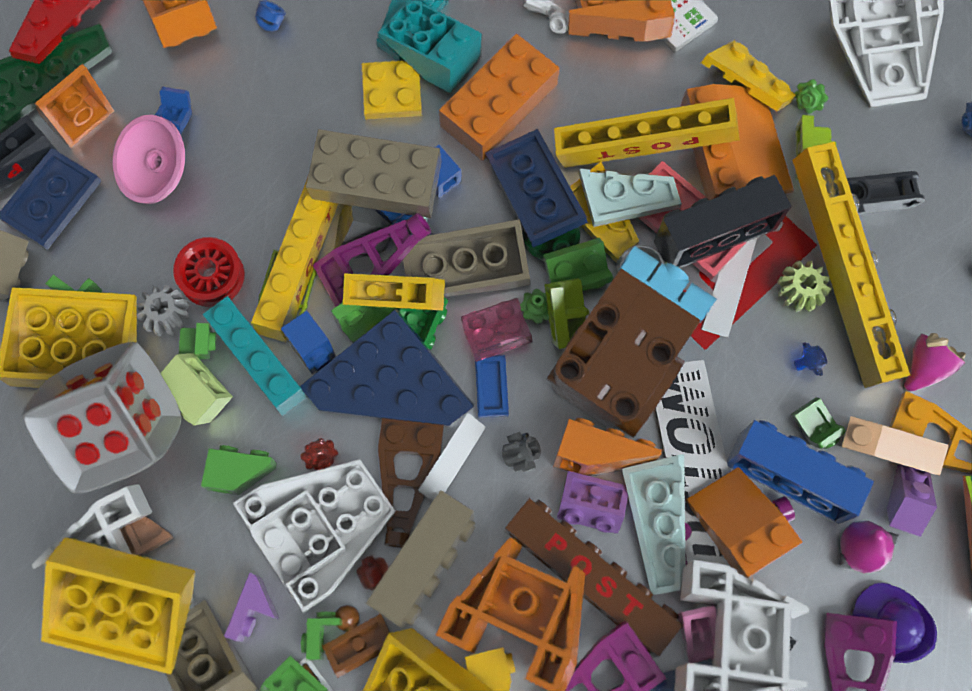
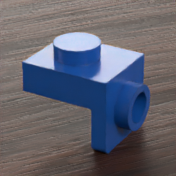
[155,87,192,134]

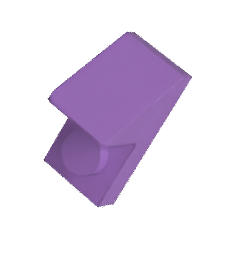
[224,573,279,642]

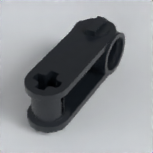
[847,171,925,215]

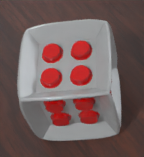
[22,342,181,494]

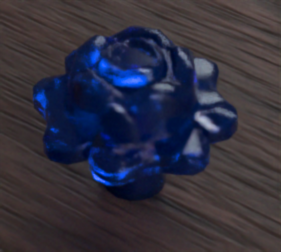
[794,342,828,376]

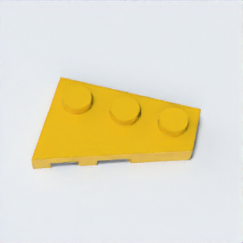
[701,40,796,111]
[570,161,639,263]

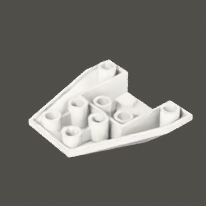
[233,460,395,613]

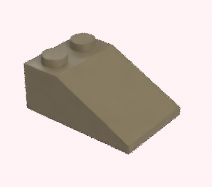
[165,600,258,691]

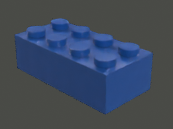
[727,420,874,524]

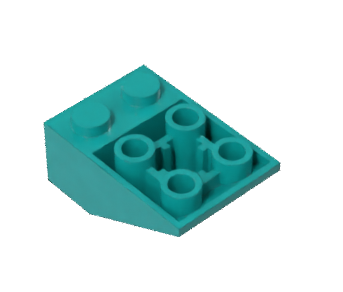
[378,0,482,93]

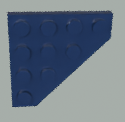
[300,309,474,426]

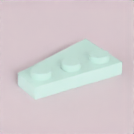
[579,169,682,227]

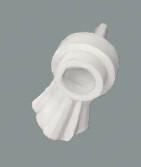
[523,0,569,33]

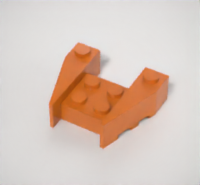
[568,0,675,42]
[435,538,585,691]

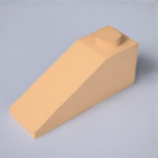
[842,416,949,476]

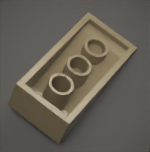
[403,219,531,297]

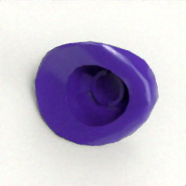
[852,583,937,663]

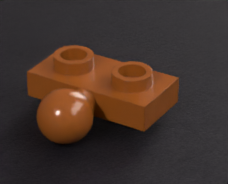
[322,605,391,678]

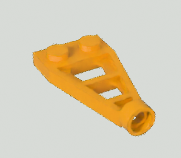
[889,391,972,474]

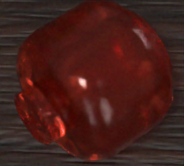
[356,555,389,590]

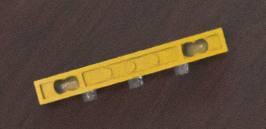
[792,142,910,388]

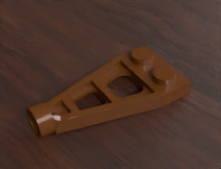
[378,418,444,548]

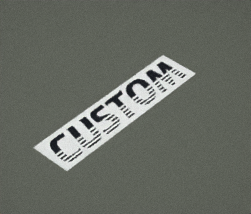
[656,360,753,608]

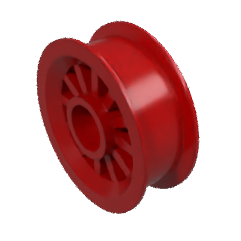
[173,237,245,307]

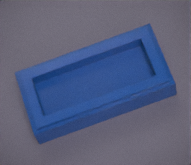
[475,355,509,418]

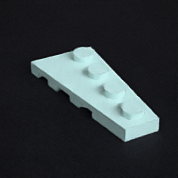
[622,454,685,595]

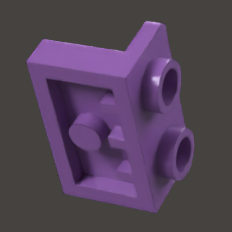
[557,471,628,534]

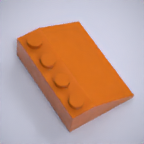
[680,84,794,200]

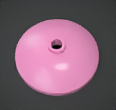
[113,115,185,204]

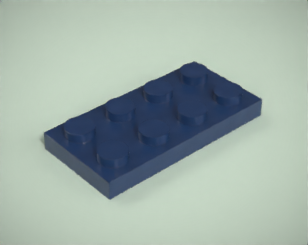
[485,129,588,248]

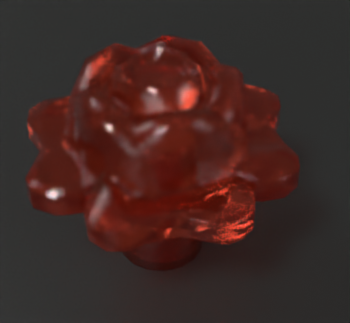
[300,438,338,471]

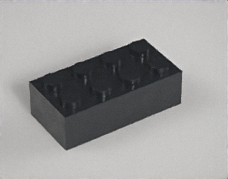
[654,175,792,268]

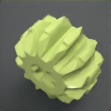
[778,260,831,312]

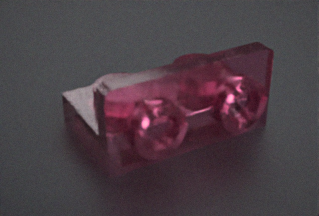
[461,298,533,362]

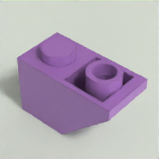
[887,464,937,537]

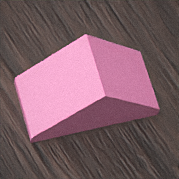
[678,606,717,664]

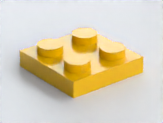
[362,60,422,120]

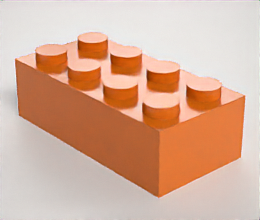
[439,33,560,161]

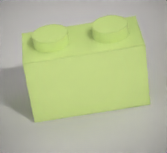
[160,353,233,426]

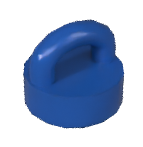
[255,0,286,32]

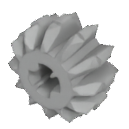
[137,284,190,337]

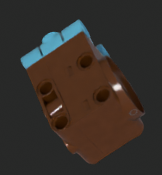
[547,246,717,438]

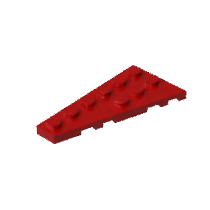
[8,0,102,64]

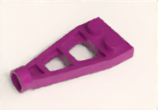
[313,213,431,307]
[825,613,897,691]
[566,620,666,691]

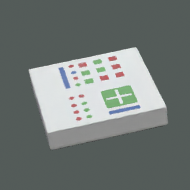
[662,0,718,53]

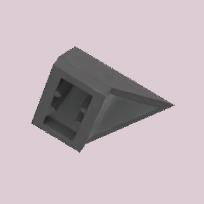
[334,205,392,259]

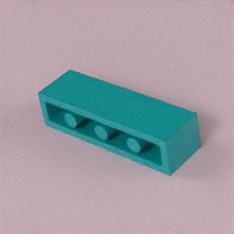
[202,296,307,416]

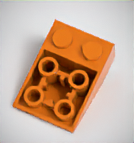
[553,418,662,476]

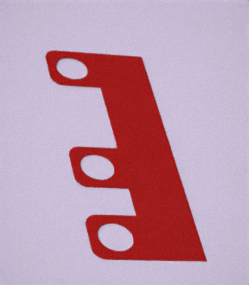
[683,216,817,350]

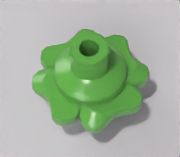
[794,79,828,114]
[519,288,549,324]

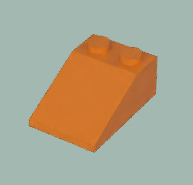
[142,0,217,48]
[35,64,114,148]
[685,467,802,578]

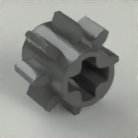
[502,432,541,472]

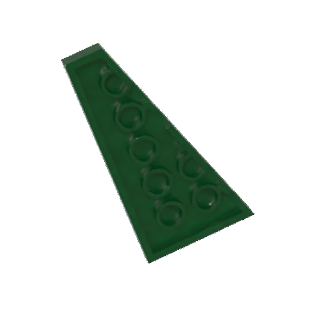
[0,23,112,134]

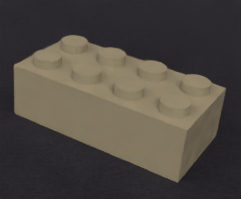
[306,129,442,218]
[366,490,476,629]

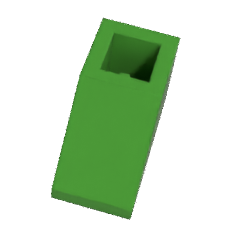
[201,445,277,495]

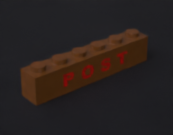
[504,498,683,657]

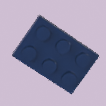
[0,148,102,250]

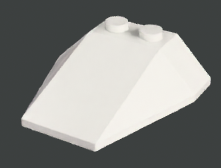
[828,0,944,107]

